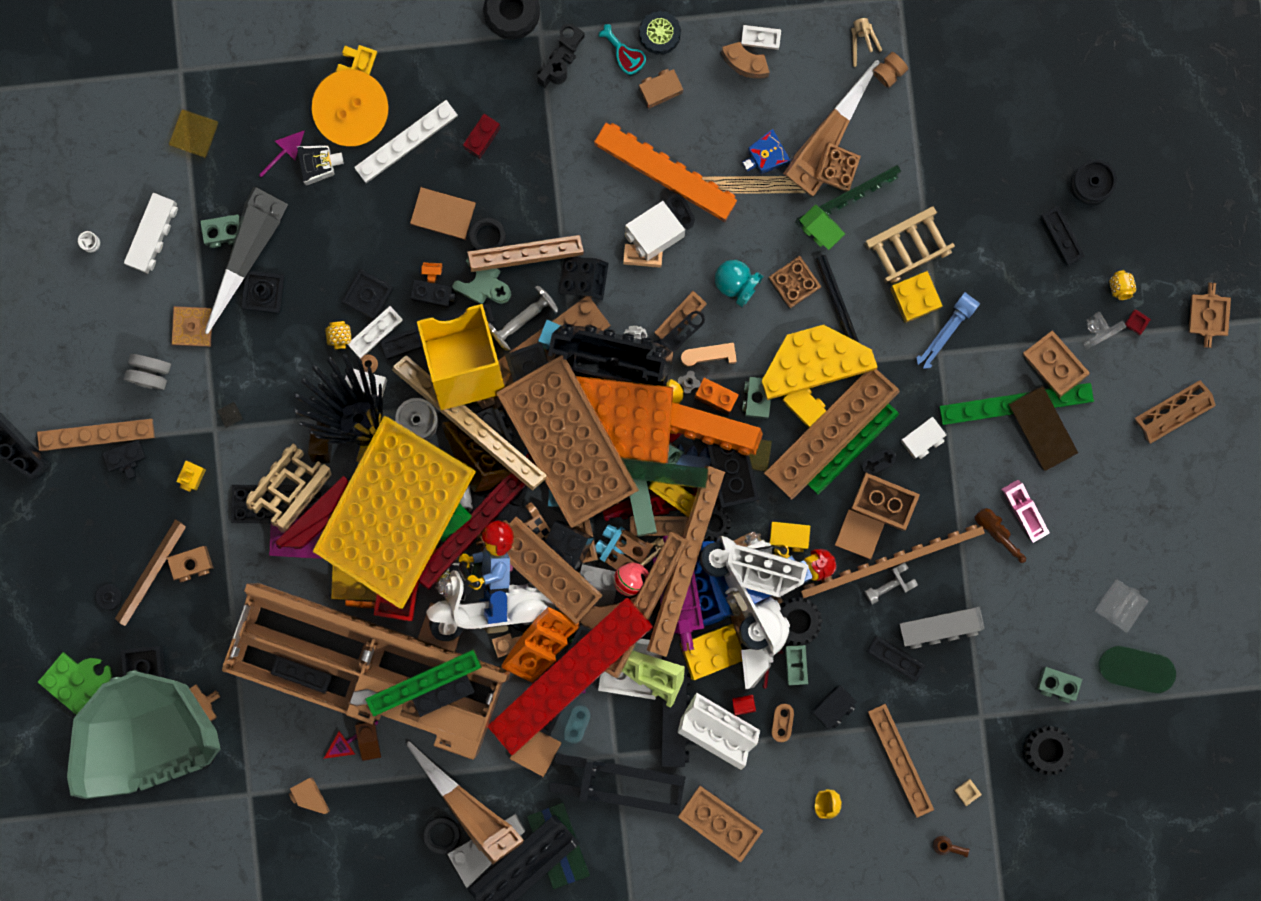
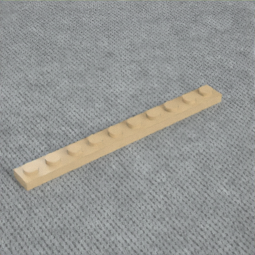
[392,355,547,491]

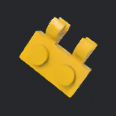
[336,45,377,75]

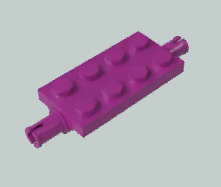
[653,536,704,652]

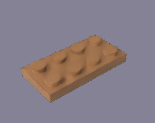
[678,786,763,862]

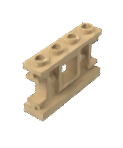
[246,444,332,533]

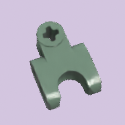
[451,257,511,304]

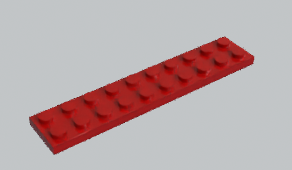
[488,598,653,756]

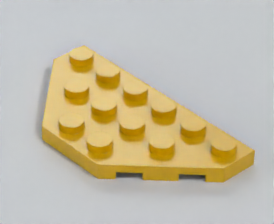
[761,325,877,400]

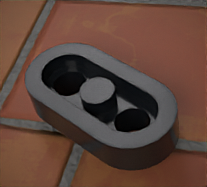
[666,194,695,230]

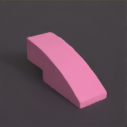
[1001,480,1049,542]

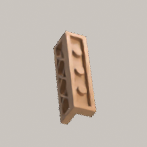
[1135,380,1216,444]

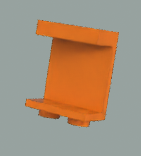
[694,378,739,416]

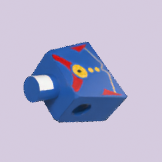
[742,129,791,174]

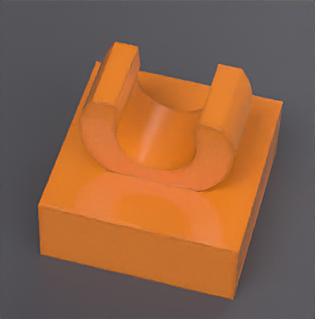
[422,262,442,283]

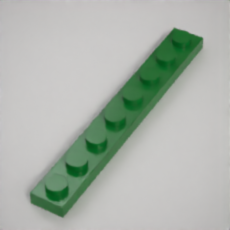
[939,383,1094,425]

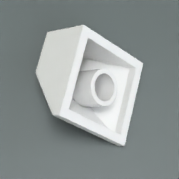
[741,649,773,689]

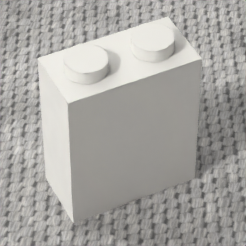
[624,201,685,261]

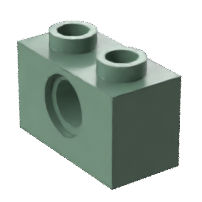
[742,377,771,419]

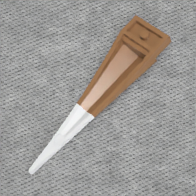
[783,60,879,197]
[407,741,524,864]

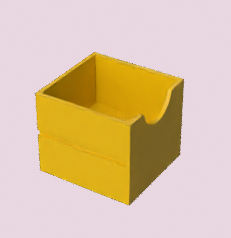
[417,304,505,410]

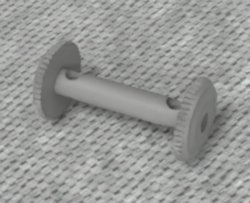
[488,286,558,351]

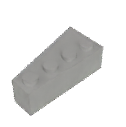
[447,814,525,888]

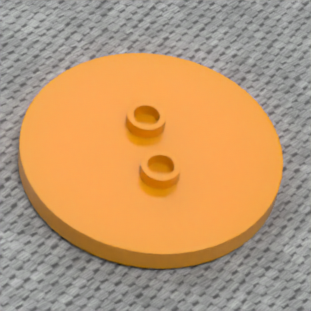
[312,69,389,146]

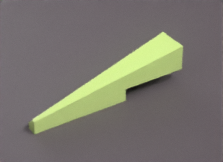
[622,650,685,707]

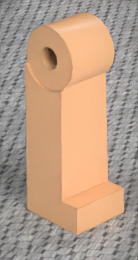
[681,343,737,367]

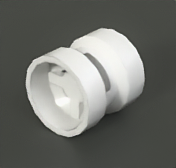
[78,231,100,253]

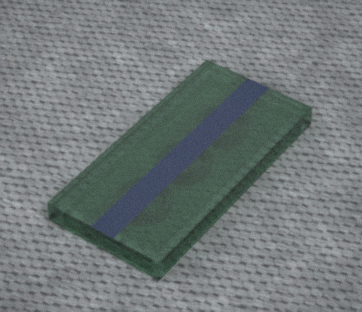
[527,803,590,889]

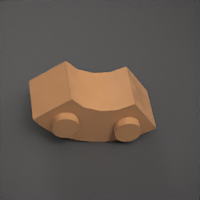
[721,42,770,79]

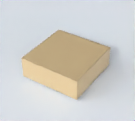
[954,779,981,806]

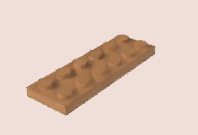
[507,517,603,624]

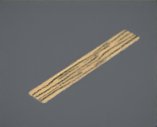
[702,176,806,193]

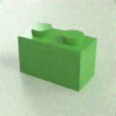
[800,204,845,250]

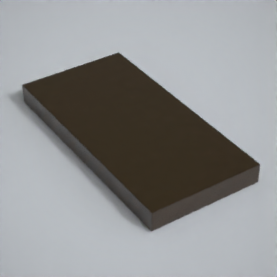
[1008,386,1078,471]

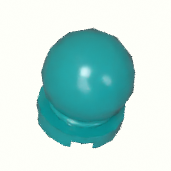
[715,259,764,307]

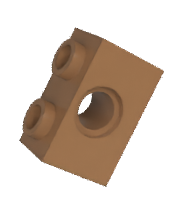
[167,546,213,582]

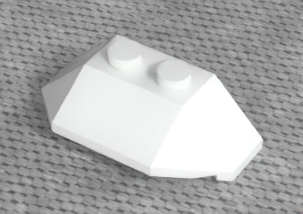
[727,544,808,597]

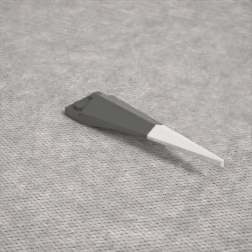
[205,186,288,334]

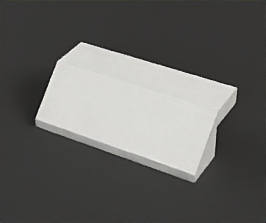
[678,693,760,770]

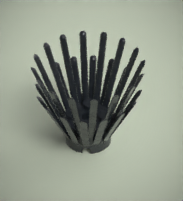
[294,354,384,446]

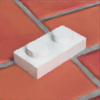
[741,25,781,50]

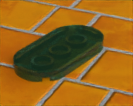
[1099,646,1176,693]

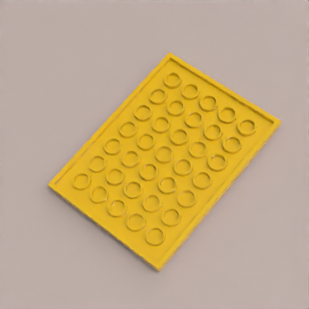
[313,416,476,609]

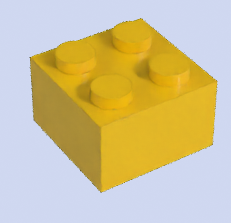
[890,271,942,323]

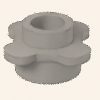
[678,371,701,393]

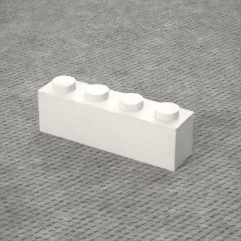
[124,193,178,274]

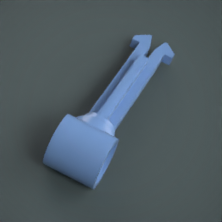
[917,292,980,369]

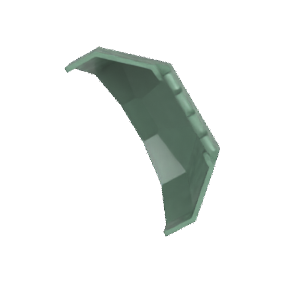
[67,670,221,799]

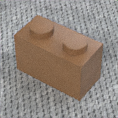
[639,69,683,109]

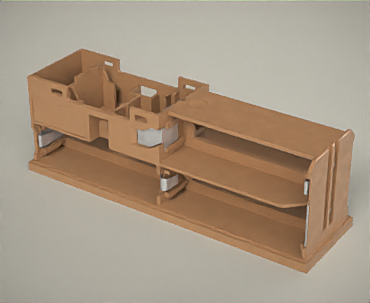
[222,583,511,760]

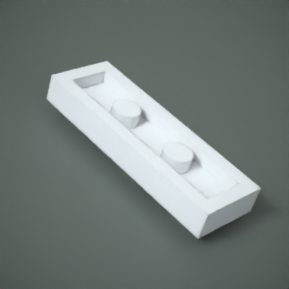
[348,306,403,359]

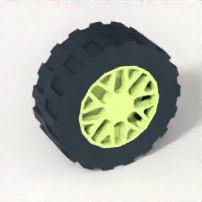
[639,11,681,55]

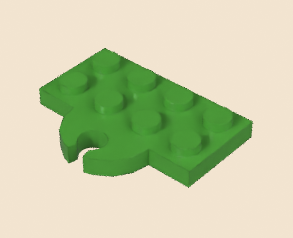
[38,652,113,715]

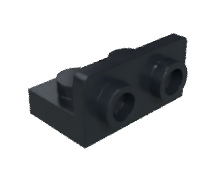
[475,404,513,443]

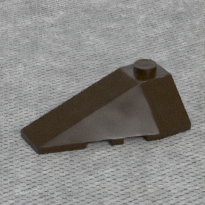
[441,421,512,492]

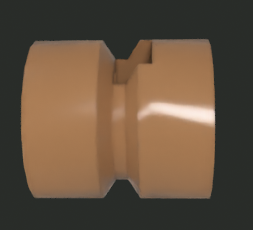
[872,52,909,88]

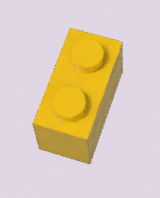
[782,389,826,428]
[769,522,810,553]

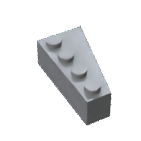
[900,606,985,649]

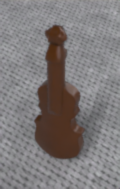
[975,508,1026,563]

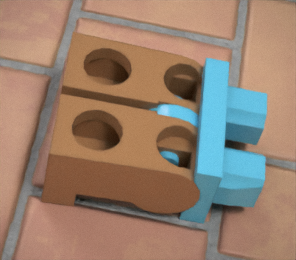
[595,525,654,570]

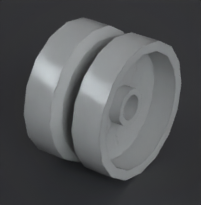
[123,354,171,390]
[395,398,439,440]

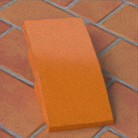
[502,607,579,683]

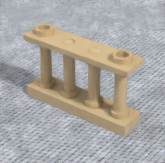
[864,206,955,284]

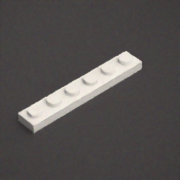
[354,100,458,183]

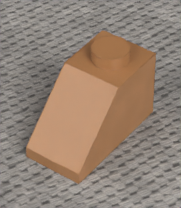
[289,777,330,814]

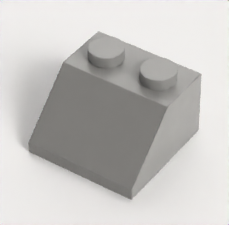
[580,564,616,606]

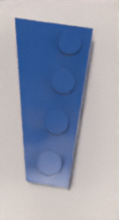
[694,541,734,627]

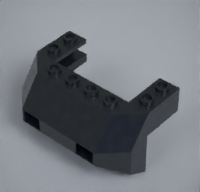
[548,324,673,386]

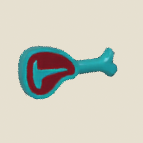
[598,24,646,75]

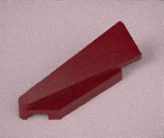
[275,476,349,549]

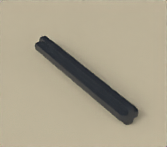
[816,255,859,342]

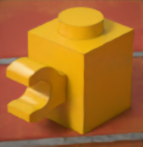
[176,461,206,492]

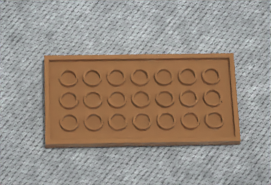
[497,355,639,528]

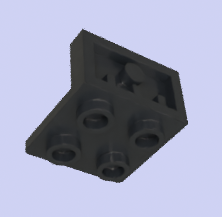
[559,257,609,300]

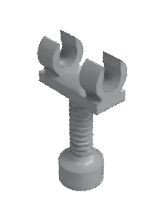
[864,562,918,605]

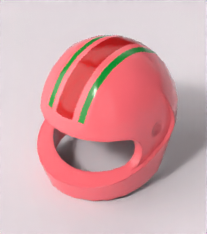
[613,563,649,596]

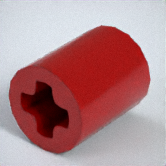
[732,695,756,716]

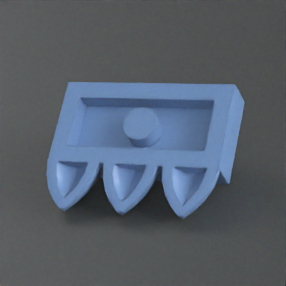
[670,444,711,477]

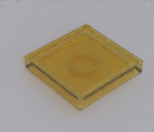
[169,109,218,158]

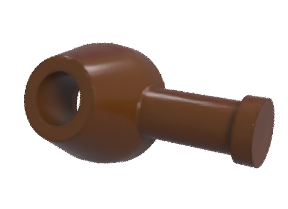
[933,836,970,858]

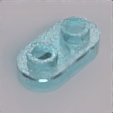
[564,706,590,743]

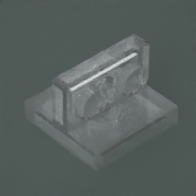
[1083,311,1126,350]
[1095,579,1149,633]

